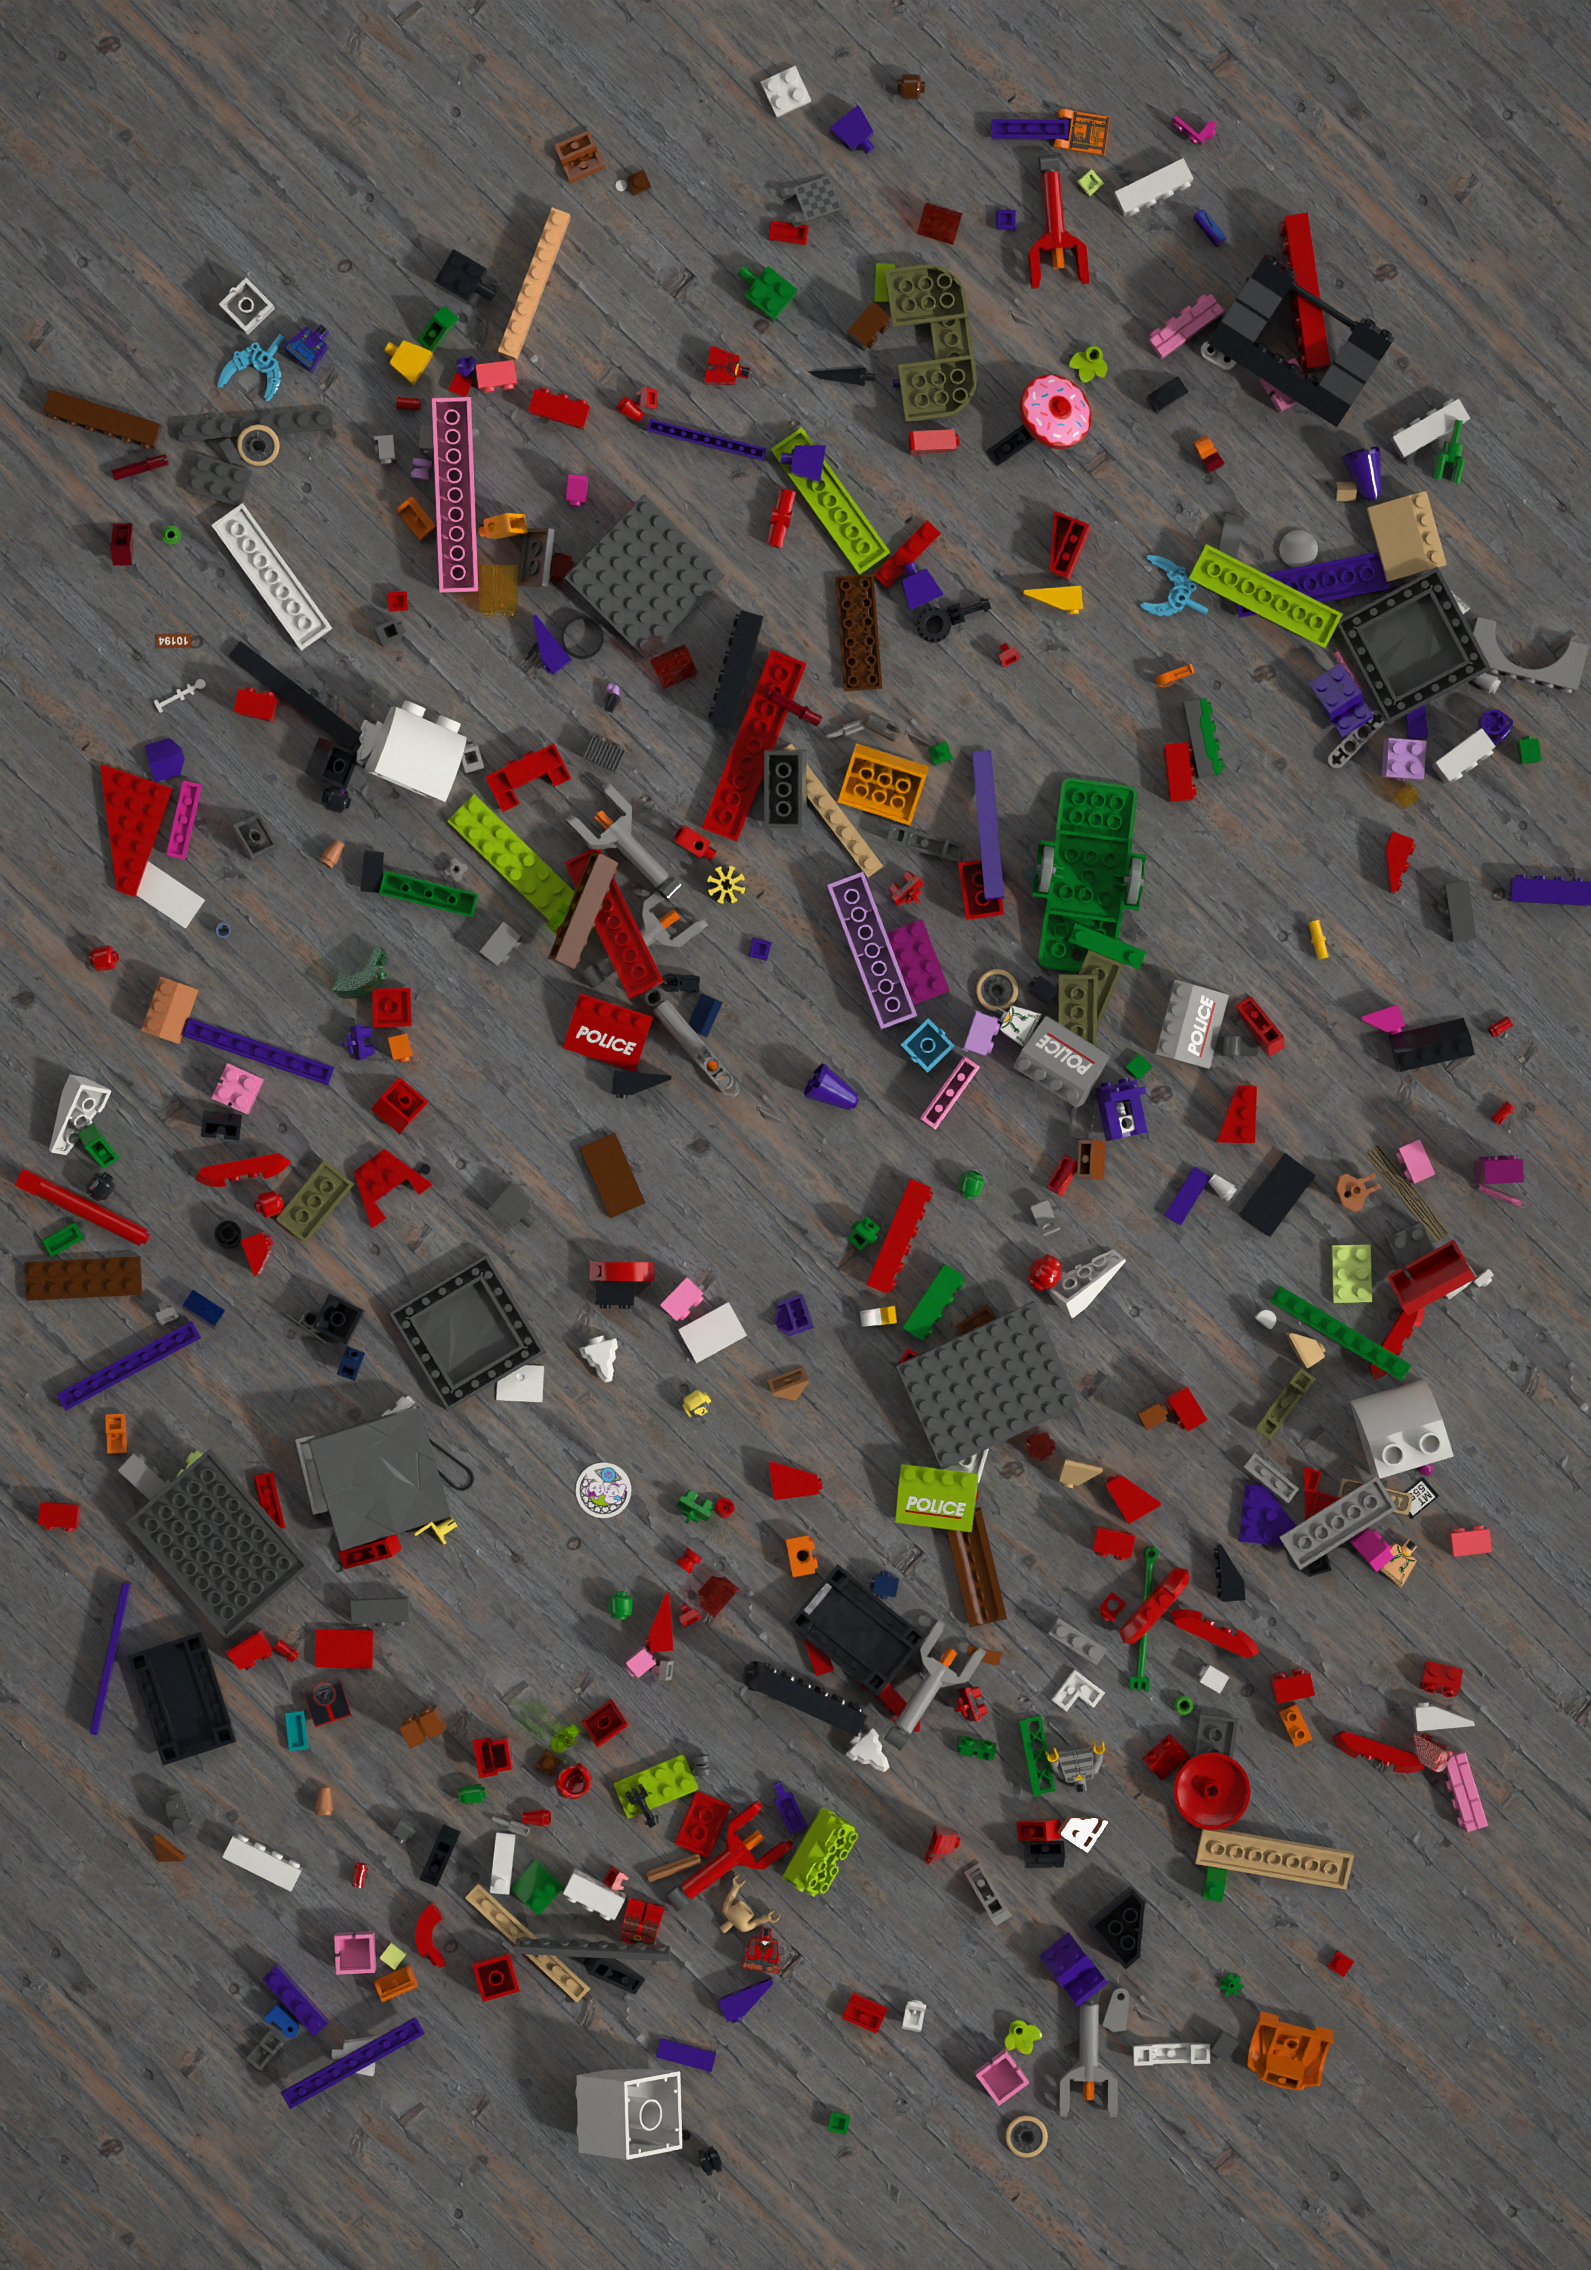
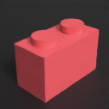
[476,360,517,393]
[1449,1525,1492,1557]

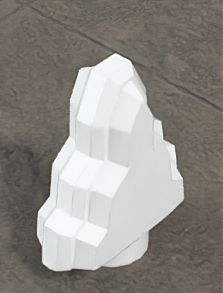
[356,720,383,766]
[579,1335,618,1383]
[845,1728,889,1772]

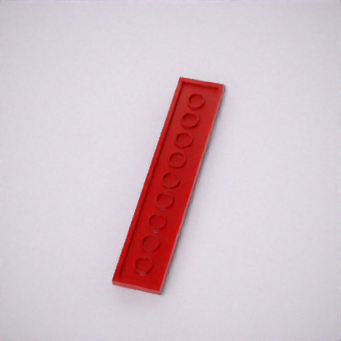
[702,649,807,842]

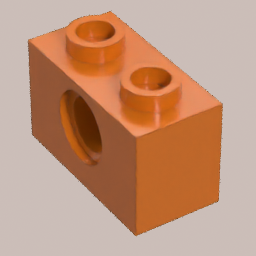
[786,1534,818,1577]
[1277,1702,1312,1747]

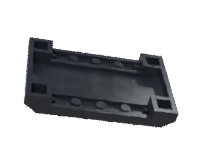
[789,1564,927,1696]
[127,1632,237,1766]

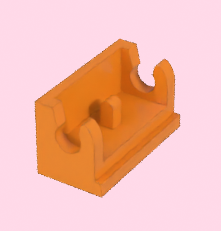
[396,496,437,541]
[374,1965,418,2002]

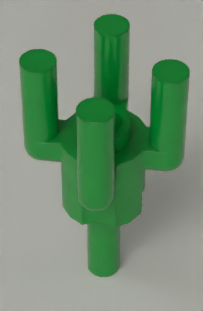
[1432,419,1465,484]

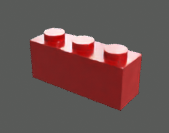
[528,387,590,430]
[1163,742,1197,803]

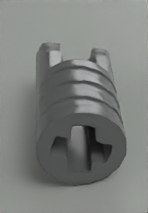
[864,712,902,742]

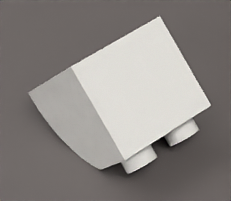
[364,700,467,802]
[1349,1379,1453,1479]
[575,2069,682,2160]

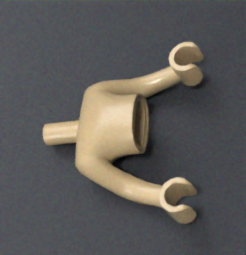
[720,1873,781,1933]

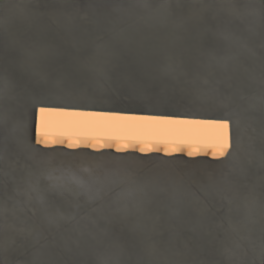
[498,207,571,361]

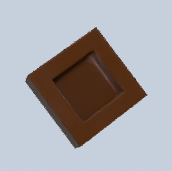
[626,170,652,196]
[535,1749,562,1777]

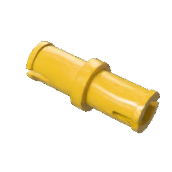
[1308,920,1329,960]

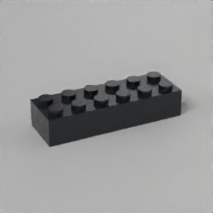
[708,610,763,731]
[749,1662,867,1737]

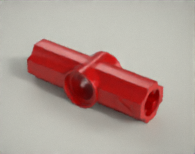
[766,488,796,549]

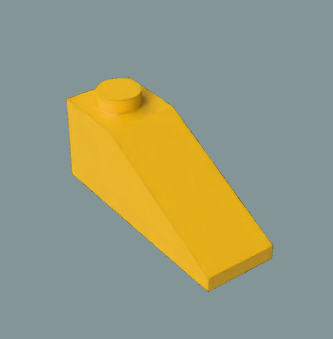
[1023,586,1083,615]

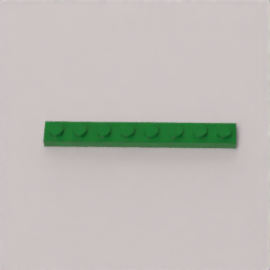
[1270,1285,1412,1381]

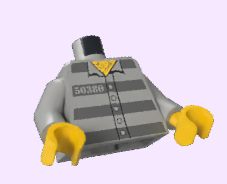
[1045,1741,1105,1792]

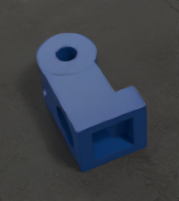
[263,2002,299,2038]

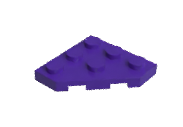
[1239,1484,1296,1546]

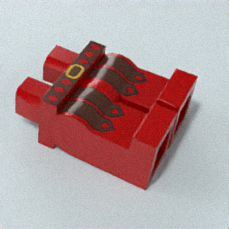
[620,1897,665,1945]

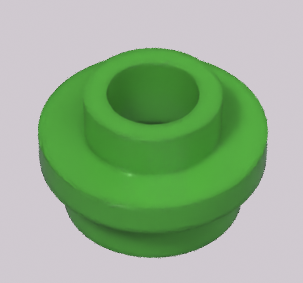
[162,526,181,545]
[1174,1696,1193,1715]

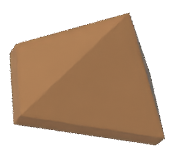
[767,1367,809,1401]

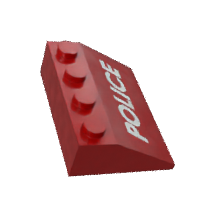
[563,993,653,1072]

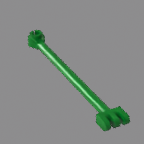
[1129,1545,1158,1692]

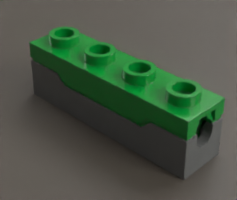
[1182,698,1224,779]

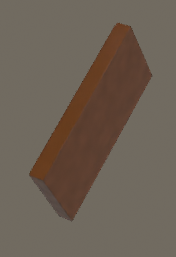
[580,1133,645,1218]

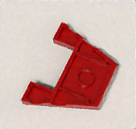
[354,1149,433,1229]
[1303,1466,1362,1520]

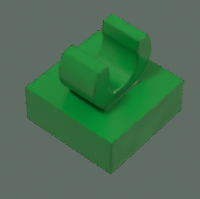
[928,741,953,766]

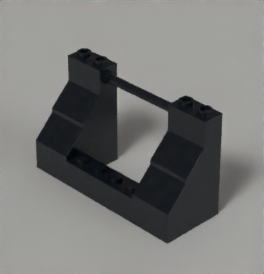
[1208,254,1394,427]

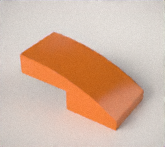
[105,1413,127,1455]

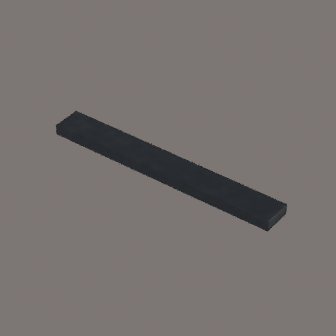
[229,641,361,750]

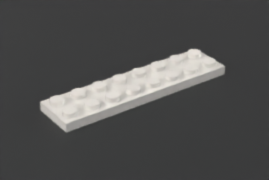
[212,503,333,651]

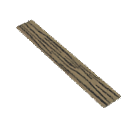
[1367,1145,1449,1242]

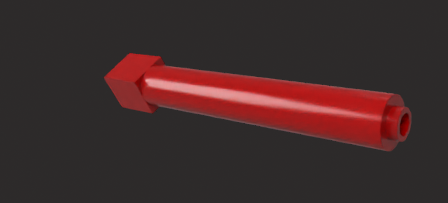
[14,1168,150,1246]

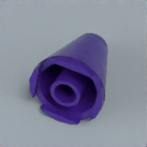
[1342,446,1382,501]
[804,1063,859,1110]

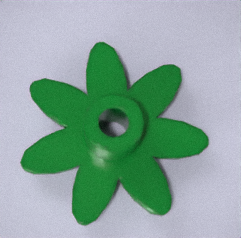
[1219,1972,1244,1997]

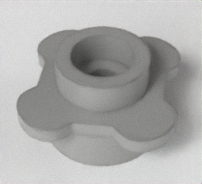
[445,858,468,881]

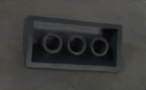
[1389,1018,1475,1072]

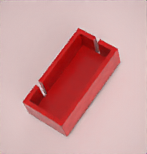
[1386,1240,1476,1315]

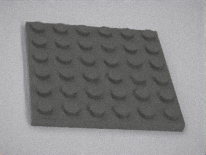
[564,495,725,658]

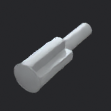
[826,719,865,740]
[491,1816,530,1837]

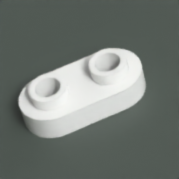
[1200,341,1236,370]

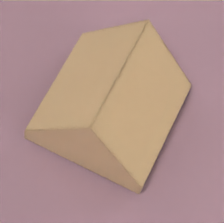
[1336,482,1357,502]

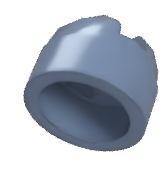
[216,922,231,938]

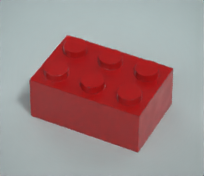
[957,860,1004,921]

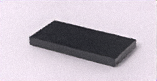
[1239,1153,1316,1237]

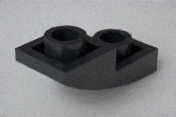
[360,850,384,893]

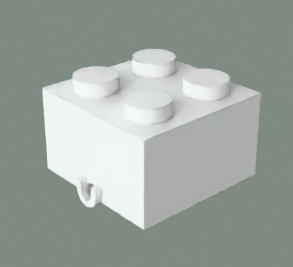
[219,278,275,335]

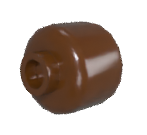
[897,74,925,100]

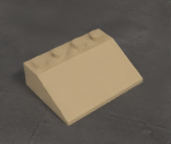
[1366,491,1447,582]

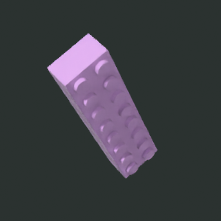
[827,872,917,1029]

